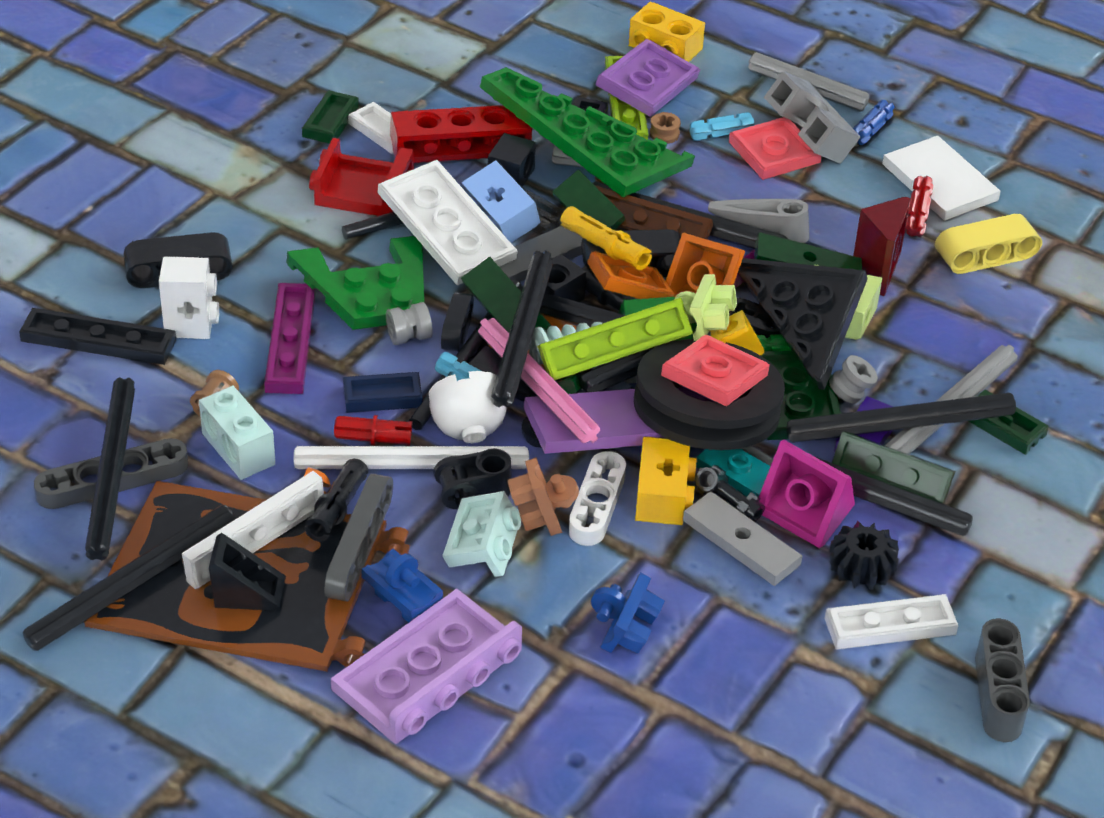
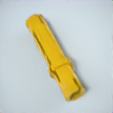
[560,206,652,270]

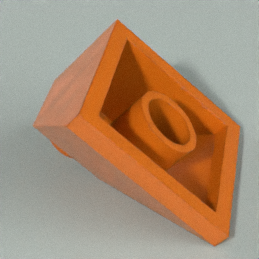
[665,233,745,296]

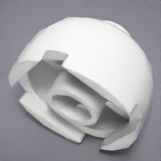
[429,371,507,444]

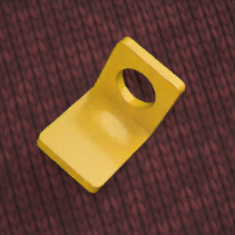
[710,310,764,355]

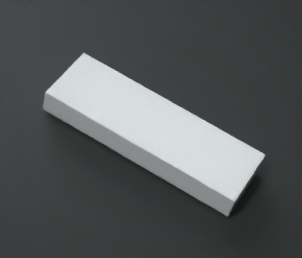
[825,594,958,650]

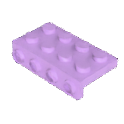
[331,589,522,744]

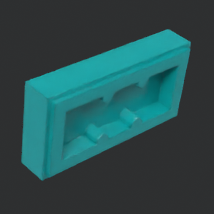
[696,449,771,497]

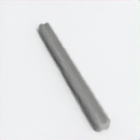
[885,345,1018,454]

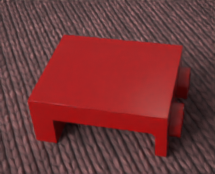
[309,138,414,216]

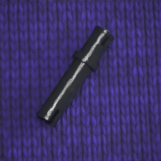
[305,458,368,542]

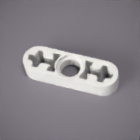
[569,451,626,546]

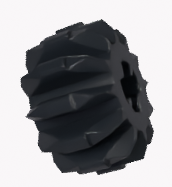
[829,521,899,590]

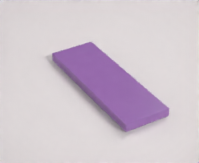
[524,386,741,454]

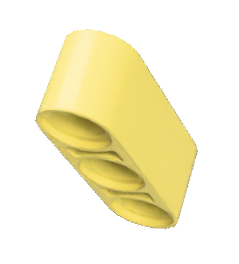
[935,214,1042,274]

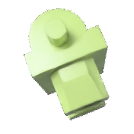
[674,274,737,341]

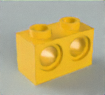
[628,1,705,62]

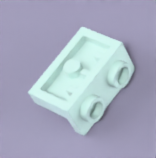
[442,491,521,577]

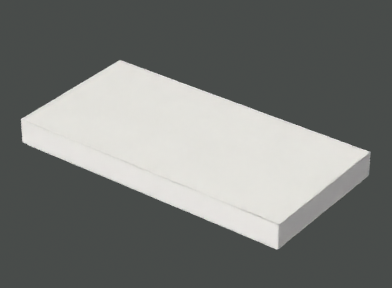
[377,160,518,285]

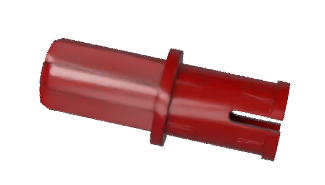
[334,415,413,446]

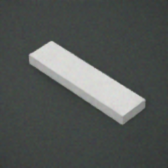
[182,471,324,589]

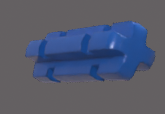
[853,100,895,145]

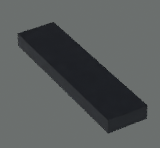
[19,308,176,365]

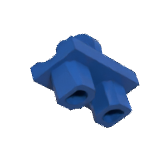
[361,549,443,623]
[591,572,665,654]

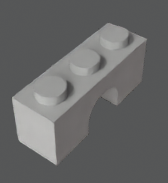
[764,71,860,164]

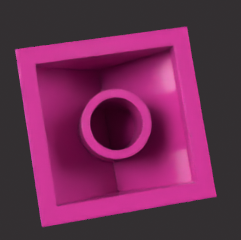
[759,440,855,548]

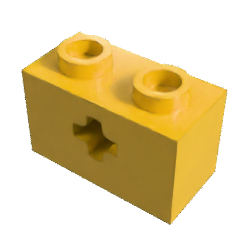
[635,437,697,525]

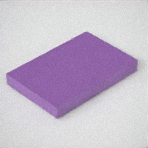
[595,38,700,117]

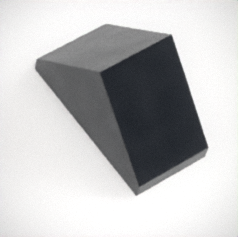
[209,532,286,611]

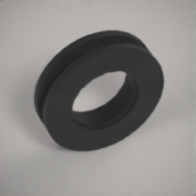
[634,339,785,450]

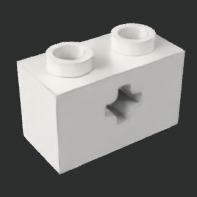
[159,257,219,339]

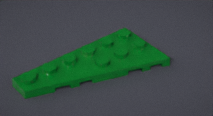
[480,67,695,197]

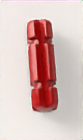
[906,176,934,237]

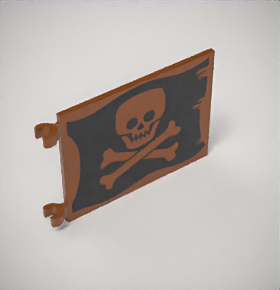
[84,481,410,672]

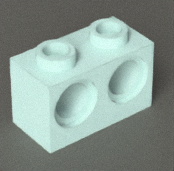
[199,385,275,480]

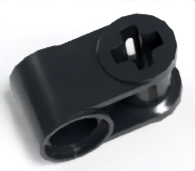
[433,448,512,509]

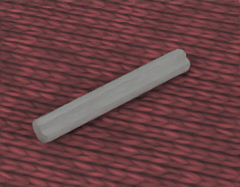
[748,52,869,111]

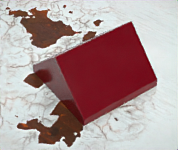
[853,196,911,296]

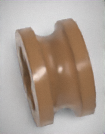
[650,112,681,144]

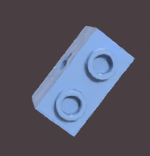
[461,160,541,243]

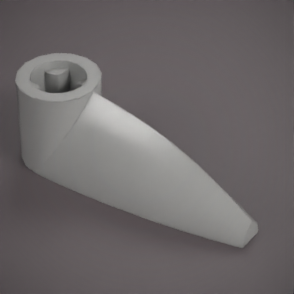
[708,199,810,243]

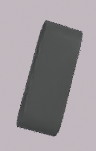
[975,618,1030,742]

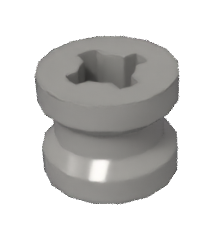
[829,355,878,403]

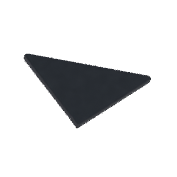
[737,258,868,390]

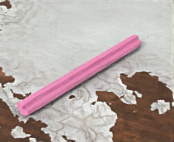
[478,318,600,443]

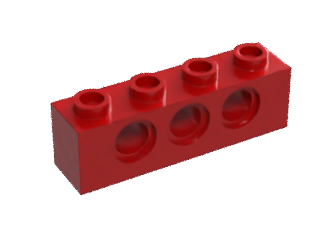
[390,105,533,163]

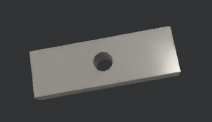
[683,491,803,586]

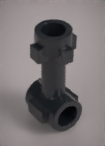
[695,465,765,522]

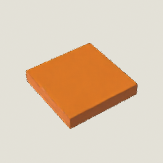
[587,251,676,299]

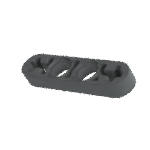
[34,438,188,509]
[324,474,393,602]

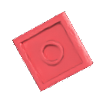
[729,117,821,180]
[661,335,770,406]

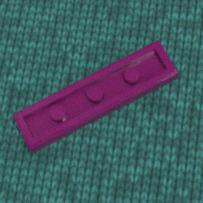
[264,283,316,394]

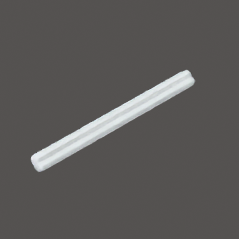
[294,446,529,469]

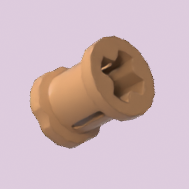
[190,370,239,416]

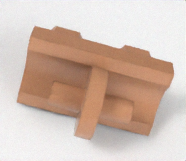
[507,457,579,536]

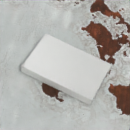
[882,135,1001,221]

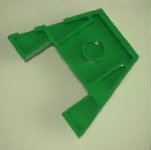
[286,236,424,330]

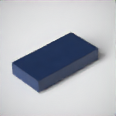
[343,372,423,413]

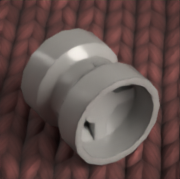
[386,302,432,346]

